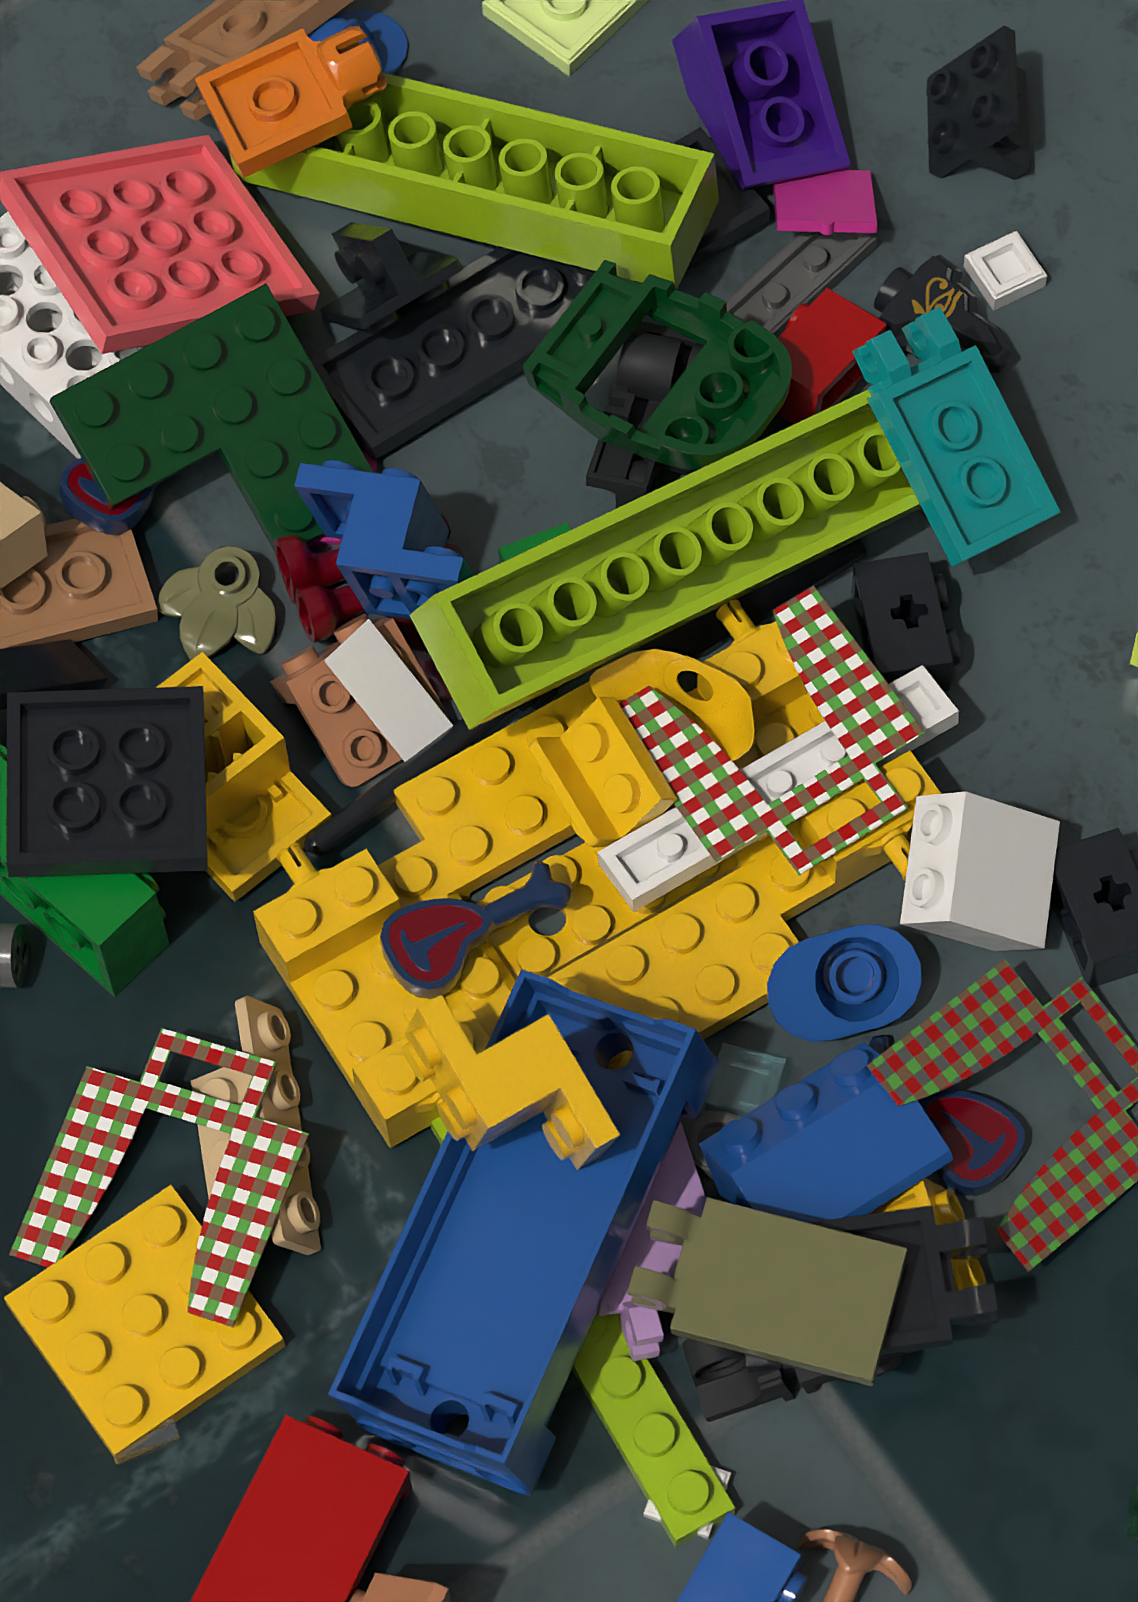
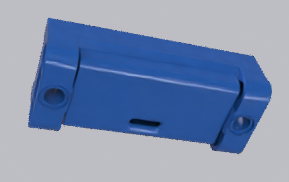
[328,969,721,1496]

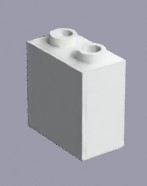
[900,792,1060,951]

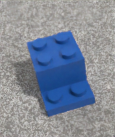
[294,460,474,620]

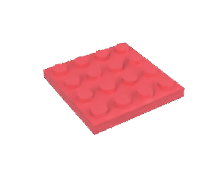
[0,135,319,354]

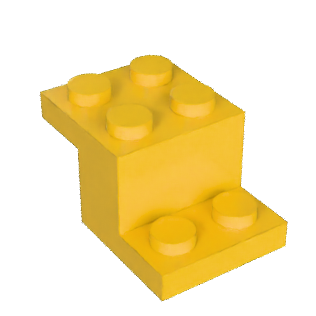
[156,652,332,902]
[402,994,620,1170]

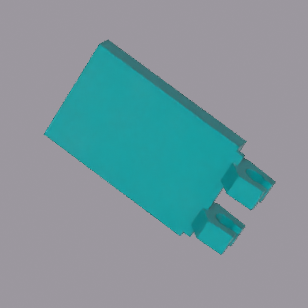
[852,307,1061,567]

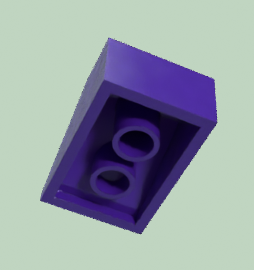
[672,0,851,190]

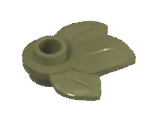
[156,546,277,660]

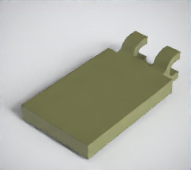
[627,1198,908,1387]

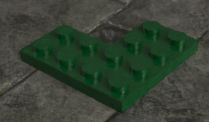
[49,283,374,552]

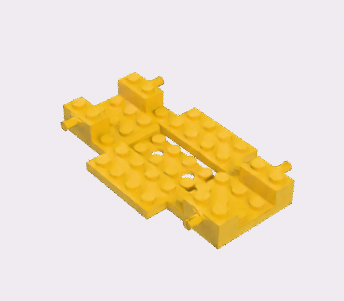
[253,599,941,1148]

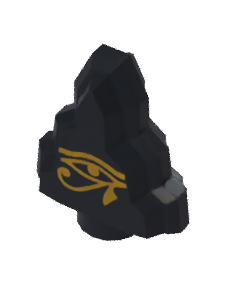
[874,255,1013,374]

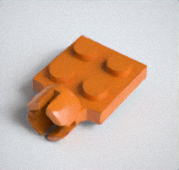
[194,26,387,178]

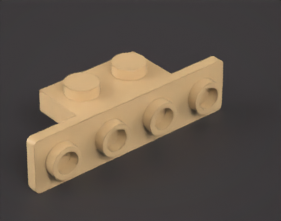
[191,996,321,1255]

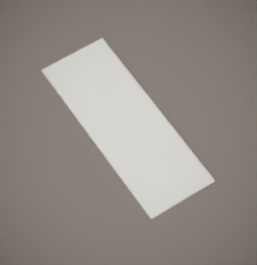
[324,619,470,762]

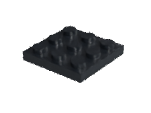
[6,686,208,877]

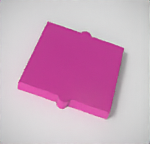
[773,170,877,235]

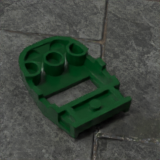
[522,260,792,470]

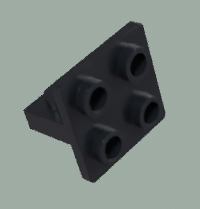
[926,26,1030,180]
[320,222,463,332]

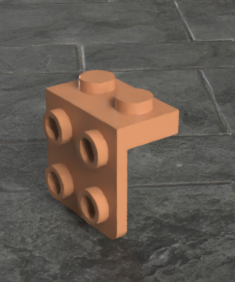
[270,614,450,787]

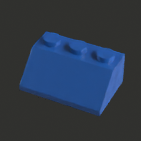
[699,1042,954,1223]

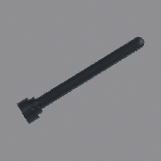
[304,687,558,857]

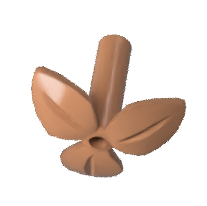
[799,1529,912,1602]

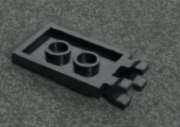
[745,1205,998,1373]

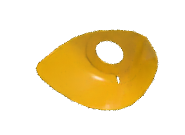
[590,649,755,762]

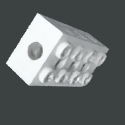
[0,212,148,459]

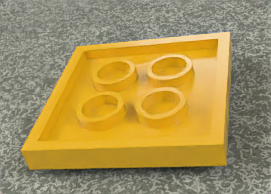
[4,1185,286,1462]

